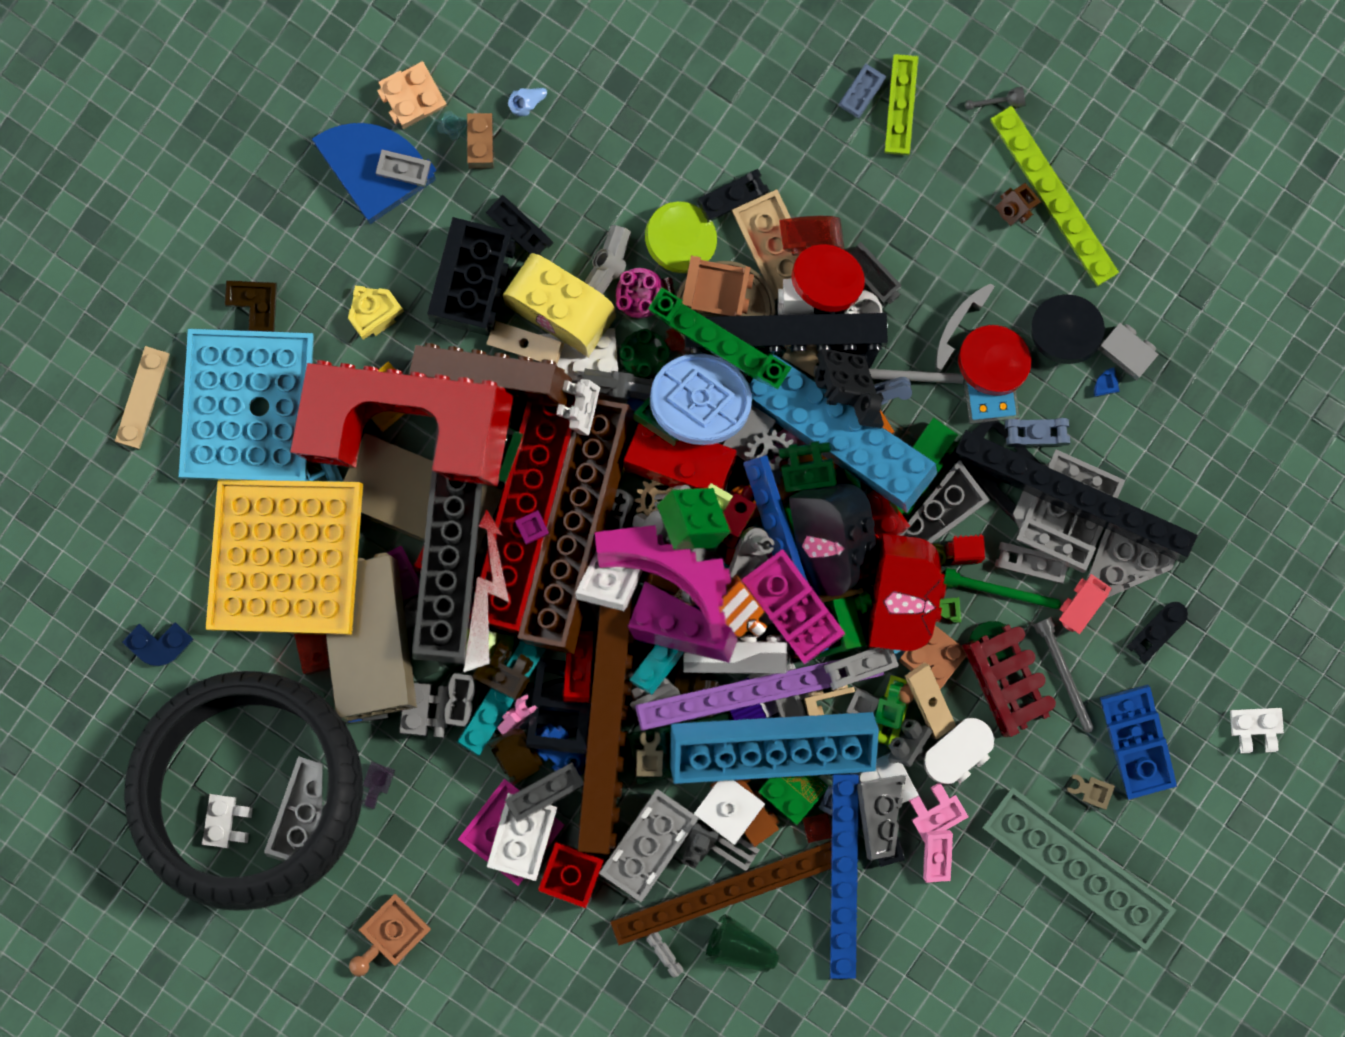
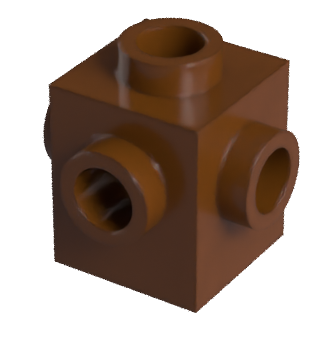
[995,183,1041,226]

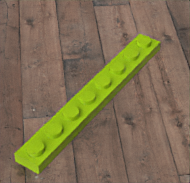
[990,106,1119,287]

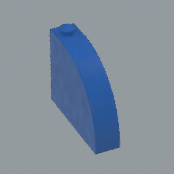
[312,123,437,224]

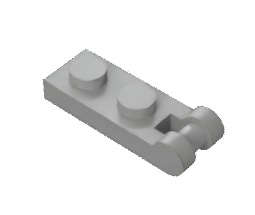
[994,542,1068,584]
[824,647,899,690]

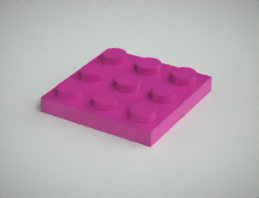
[458,779,565,886]

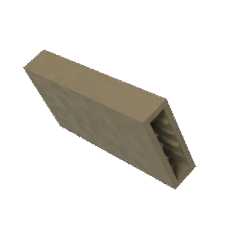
[343,433,504,563]
[326,553,417,722]

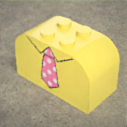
[502,253,616,358]

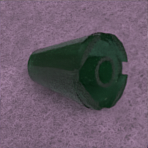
[705,914,779,972]

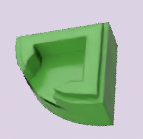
[939,597,961,623]

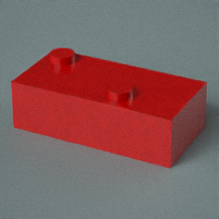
[624,423,737,490]

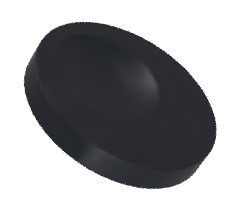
[1031,294,1105,364]

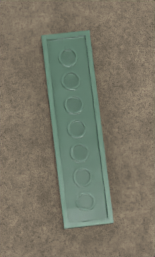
[982,787,1176,951]

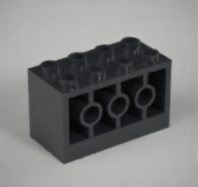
[427,217,516,336]

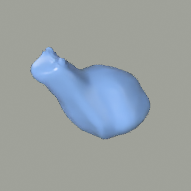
[508,88,547,117]

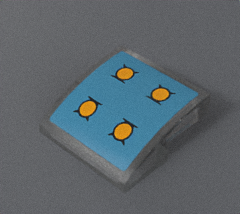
[963,379,1020,425]

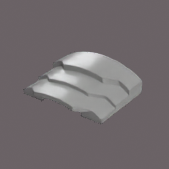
[1013,449,1125,573]

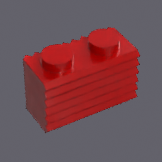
[945,534,985,565]

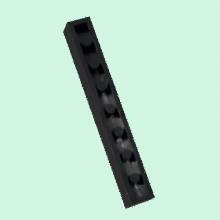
[684,313,888,354]

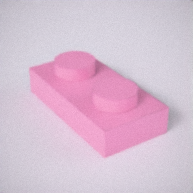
[923,830,953,883]

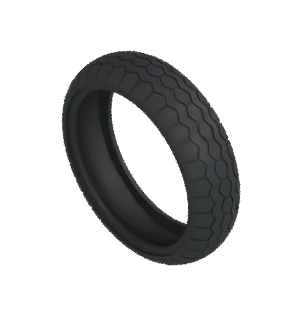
[124,671,363,911]

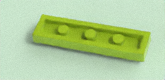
[884,54,918,156]

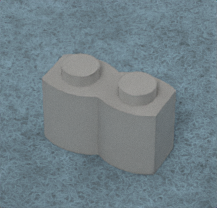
[445,673,478,727]

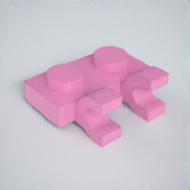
[909,783,968,842]

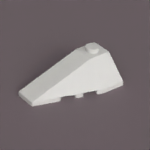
[264,756,323,862]

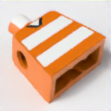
[719,574,767,637]

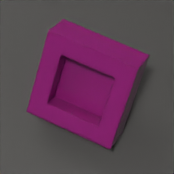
[515,511,549,545]

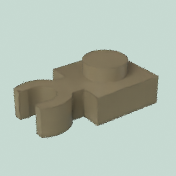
[636,732,663,777]
[1066,775,1115,810]

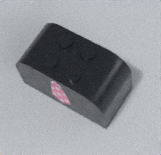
[789,483,879,596]

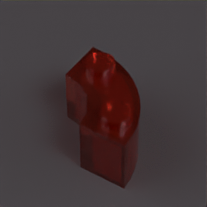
[779,216,844,256]

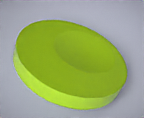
[645,202,717,273]

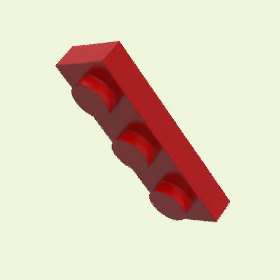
[563,630,594,703]

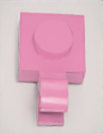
[497,695,537,734]

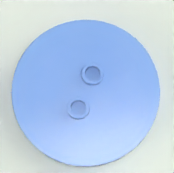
[650,354,752,445]

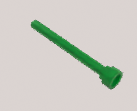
[944,567,1061,609]

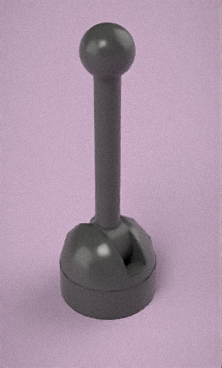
[965,86,1026,110]

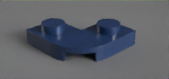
[122,622,194,666]

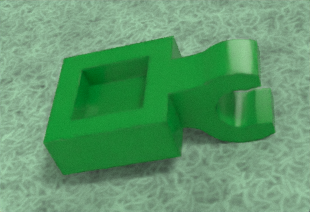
[875,680,906,729]

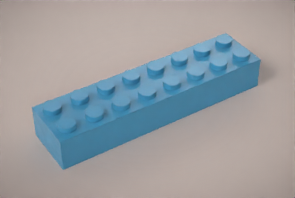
[749,354,937,513]
[670,712,879,784]

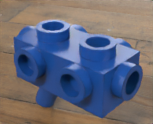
[535,724,586,776]

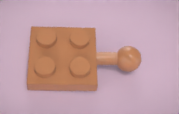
[898,625,967,704]
[349,893,431,976]

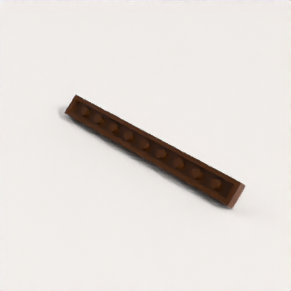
[610,841,831,946]

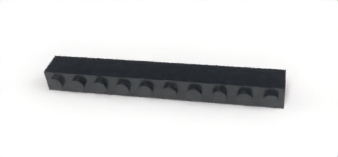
[952,430,1198,563]

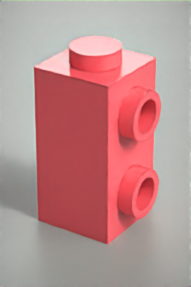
[1059,574,1112,634]

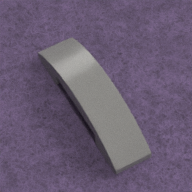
[935,284,995,373]

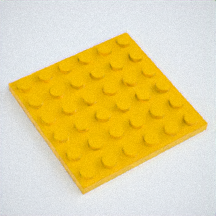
[206,480,363,635]

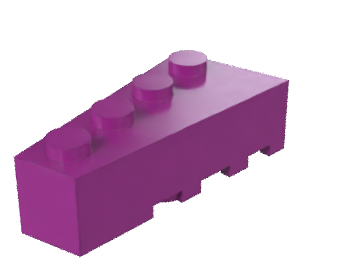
[628,582,738,663]

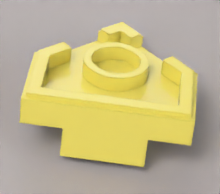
[348,285,404,340]

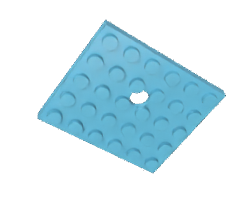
[179,329,314,481]

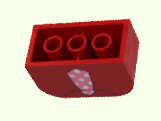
[867,534,946,651]

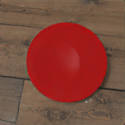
[791,244,865,312]
[958,325,1031,396]

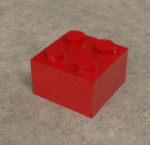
[538,842,604,908]

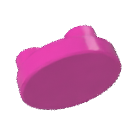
[616,268,665,319]

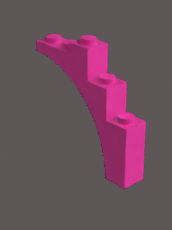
[595,525,731,639]

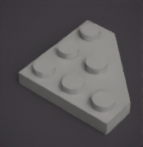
[1086,529,1176,598]

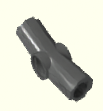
[583,368,654,401]

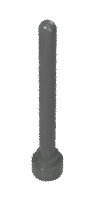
[1033,617,1093,733]

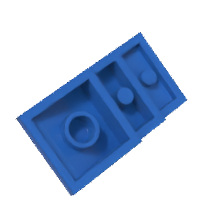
[1100,685,1177,800]

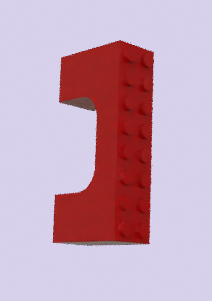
[291,360,513,486]

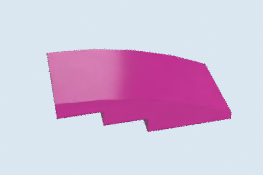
[741,549,846,664]

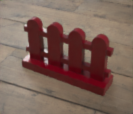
[962,624,1056,737]

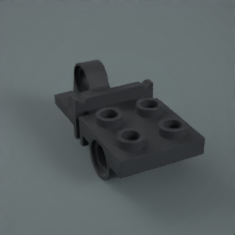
[815,348,884,429]

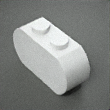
[923,718,994,784]

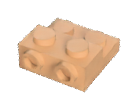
[377,61,447,129]

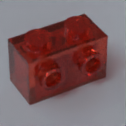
[294,633,330,675]

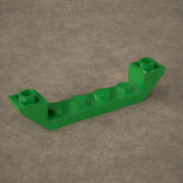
[648,287,792,389]

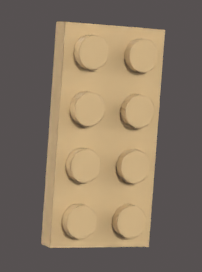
[732,190,805,301]

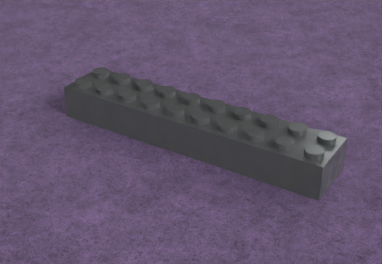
[413,422,483,664]

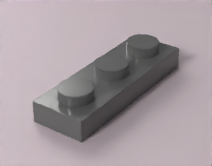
[505,763,584,823]

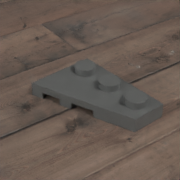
[857,775,906,860]

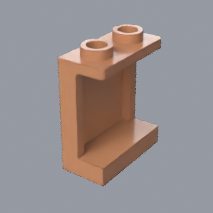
[683,255,754,316]

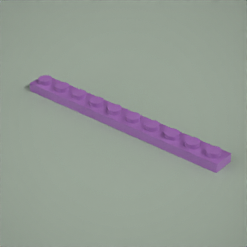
[635,657,884,731]

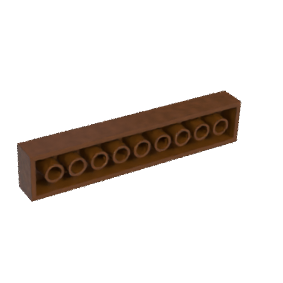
[518,399,635,654]
[578,598,636,854]

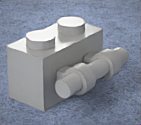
[400,683,450,738]

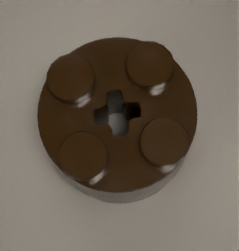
[488,727,543,786]

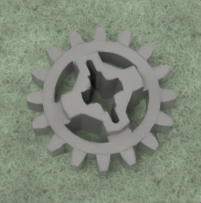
[744,430,794,485]

